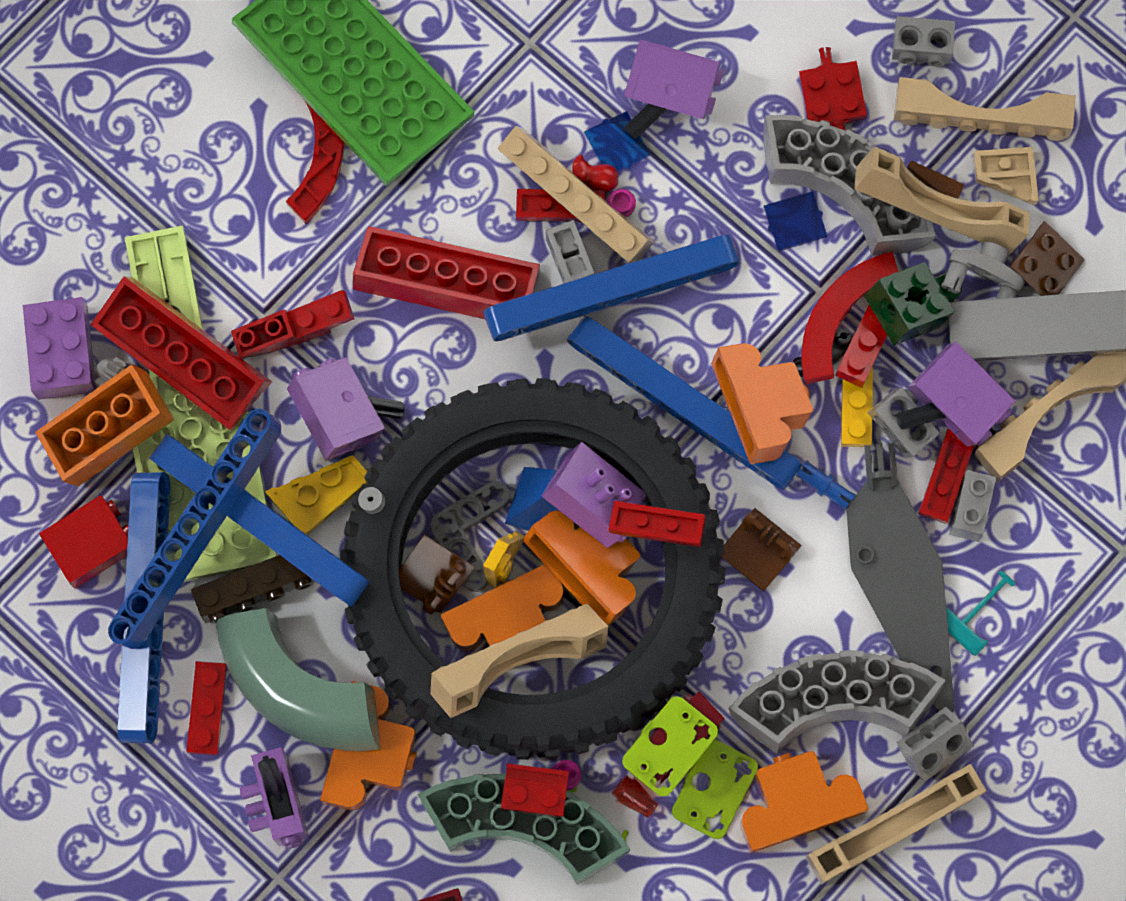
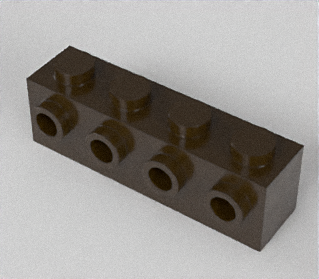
[191,555,314,624]

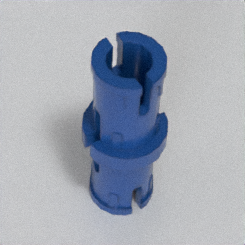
[796,460,856,511]

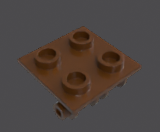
[1010,221,1085,296]
[721,508,802,592]
[399,534,475,615]

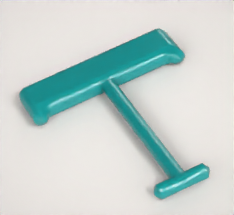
[946,570,1015,656]

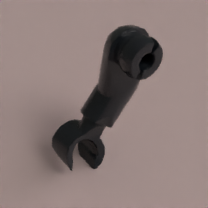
[793,329,852,377]

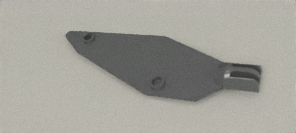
[846,443,954,713]

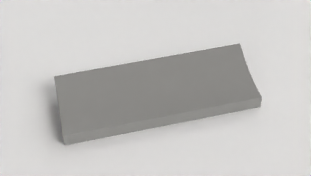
[949,290,1126,361]

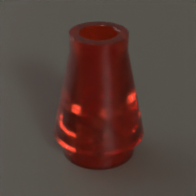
[611,775,658,818]

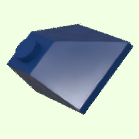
[505,467,560,531]

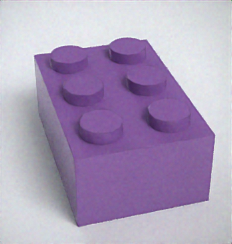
[23,297,96,400]

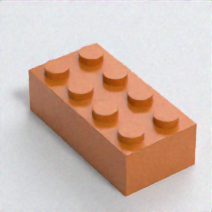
[35,364,174,487]

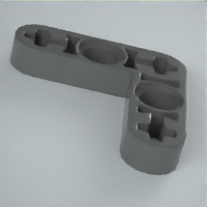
[430,481,510,592]

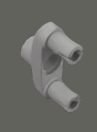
[941,242,1025,299]

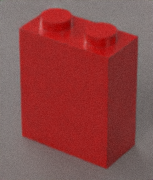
[39,495,128,589]

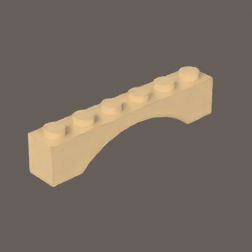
[894,77,1076,141]
[497,126,655,263]
[854,146,1030,254]
[974,352,1126,483]
[430,604,608,718]
[806,764,986,885]

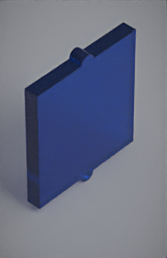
[584,111,650,171]
[763,191,828,252]

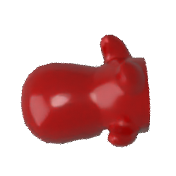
[572,154,619,192]

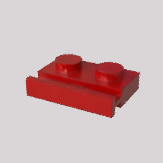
[501,763,569,817]

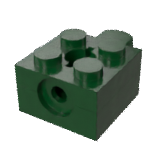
[864,262,962,346]

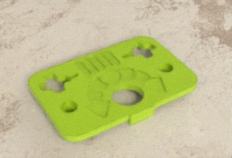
[622,696,718,797]
[672,739,758,839]

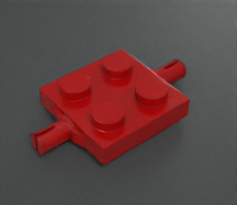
[799,47,867,131]

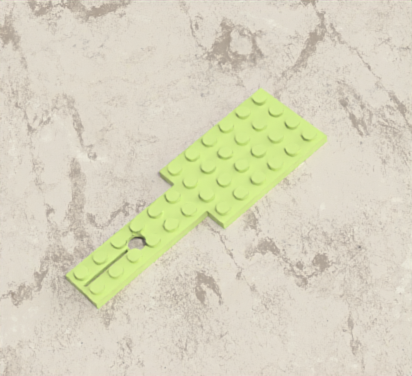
[125,226,277,582]

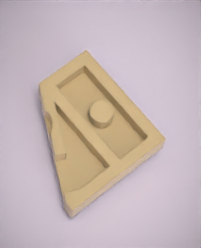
[973,147,1039,205]

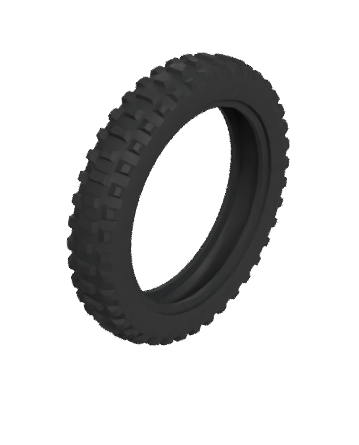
[340,378,726,760]

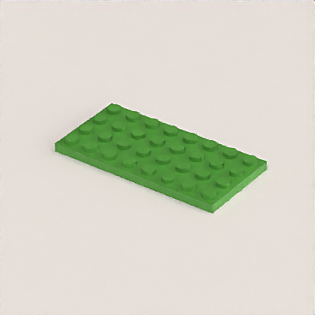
[232,0,475,187]

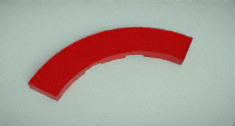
[286,99,345,224]
[801,251,898,385]

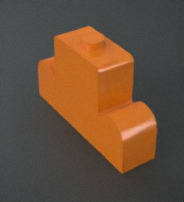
[711,343,813,464]
[523,511,640,626]
[440,564,564,665]
[320,681,417,810]
[740,751,869,854]

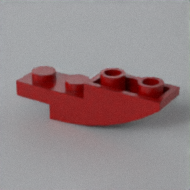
[231,290,355,359]

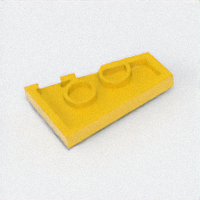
[265,455,368,535]
[483,531,525,588]

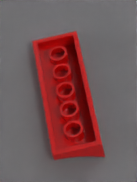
[353,226,540,319]
[90,276,272,430]

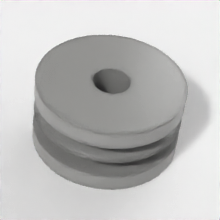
[358,487,385,514]

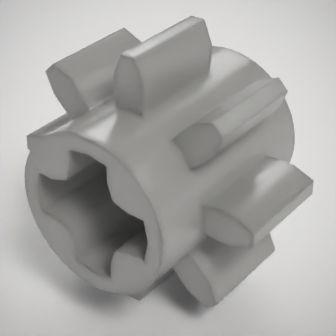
[93,357,127,388]

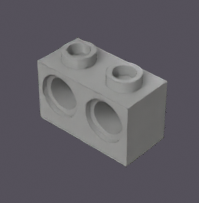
[892,16,955,67]
[546,220,595,284]
[867,387,940,458]
[949,470,996,542]
[896,707,974,782]

